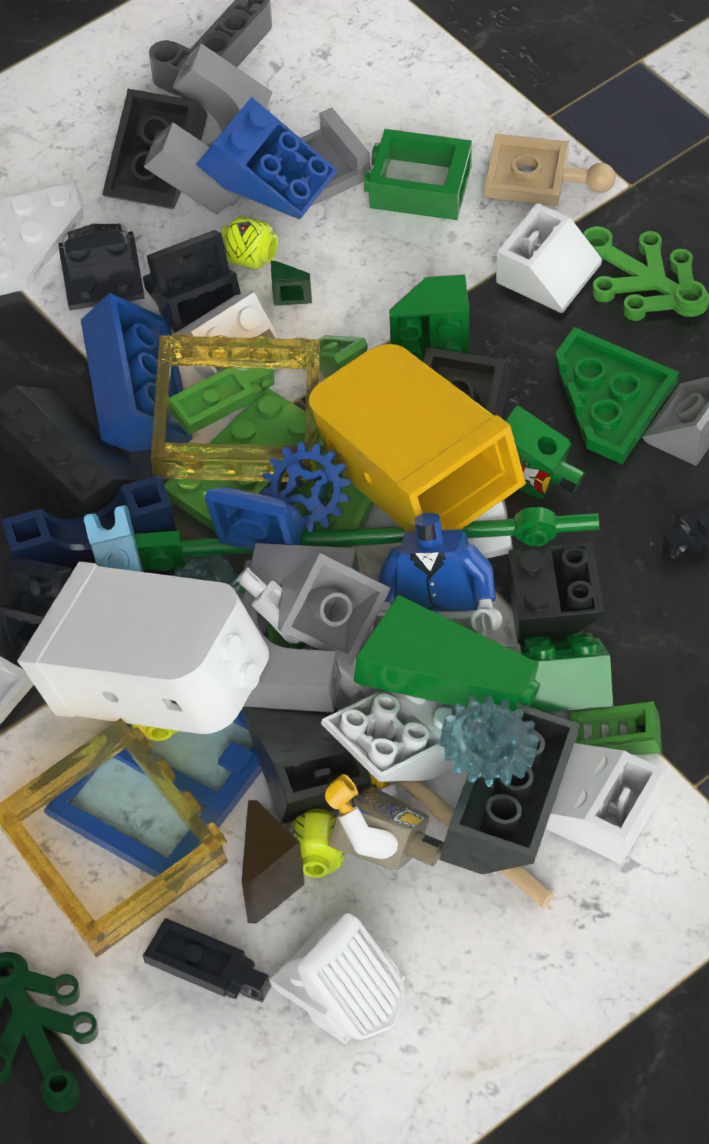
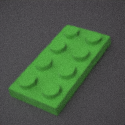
[164,388,320,532]

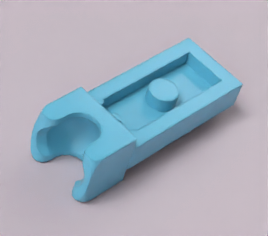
[84,505,143,572]

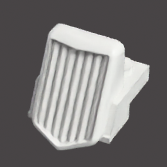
[271,913,405,1044]

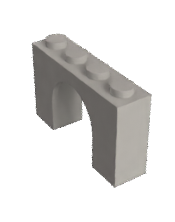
[144,44,272,215]
[238,543,360,712]

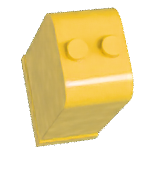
[309,344,526,532]

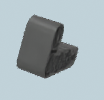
[149,0,272,99]

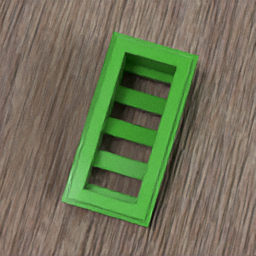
[568,701,662,755]

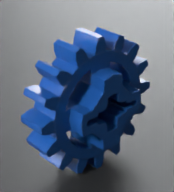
[261,442,353,532]

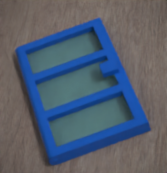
[44,710,262,888]

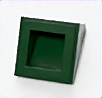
[270,261,312,306]

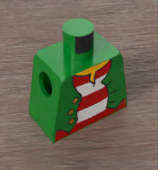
[506,405,585,499]

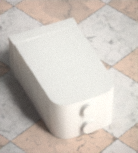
[18,562,269,734]

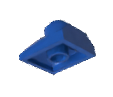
[205,487,305,551]

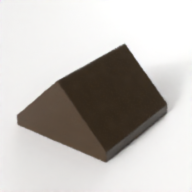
[241,800,304,924]

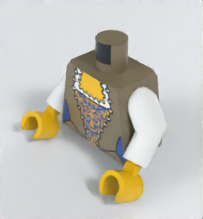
[325,771,444,870]

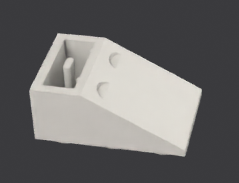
[321,690,475,782]
[546,743,665,865]

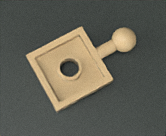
[484,134,616,206]

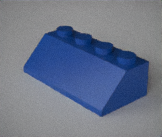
[81,293,193,453]

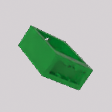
[364,129,472,220]

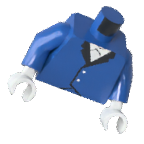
[370,513,502,633]

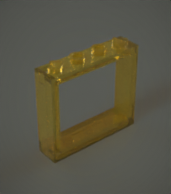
[151,334,320,483]
[0,718,228,958]

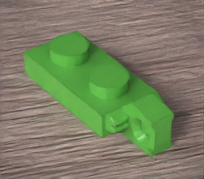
[167,359,275,436]

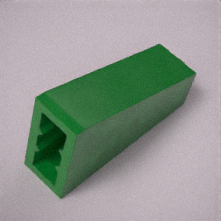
[353,595,540,719]

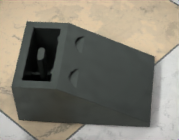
[241,706,372,824]

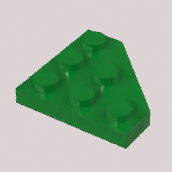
[555,327,679,464]

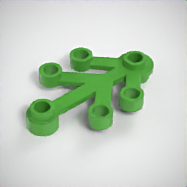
[583,226,709,321]

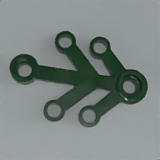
[0,952,99,1112]

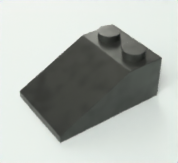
[102,88,208,209]
[424,347,511,417]

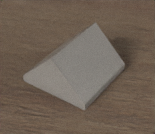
[642,377,709,466]
[277,551,391,665]

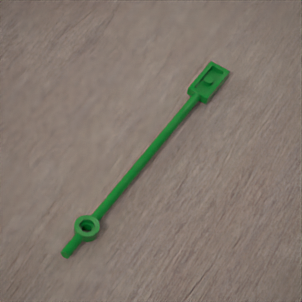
[134,507,599,571]

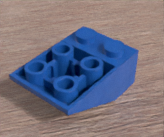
[196,97,338,219]

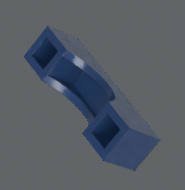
[1,474,176,567]

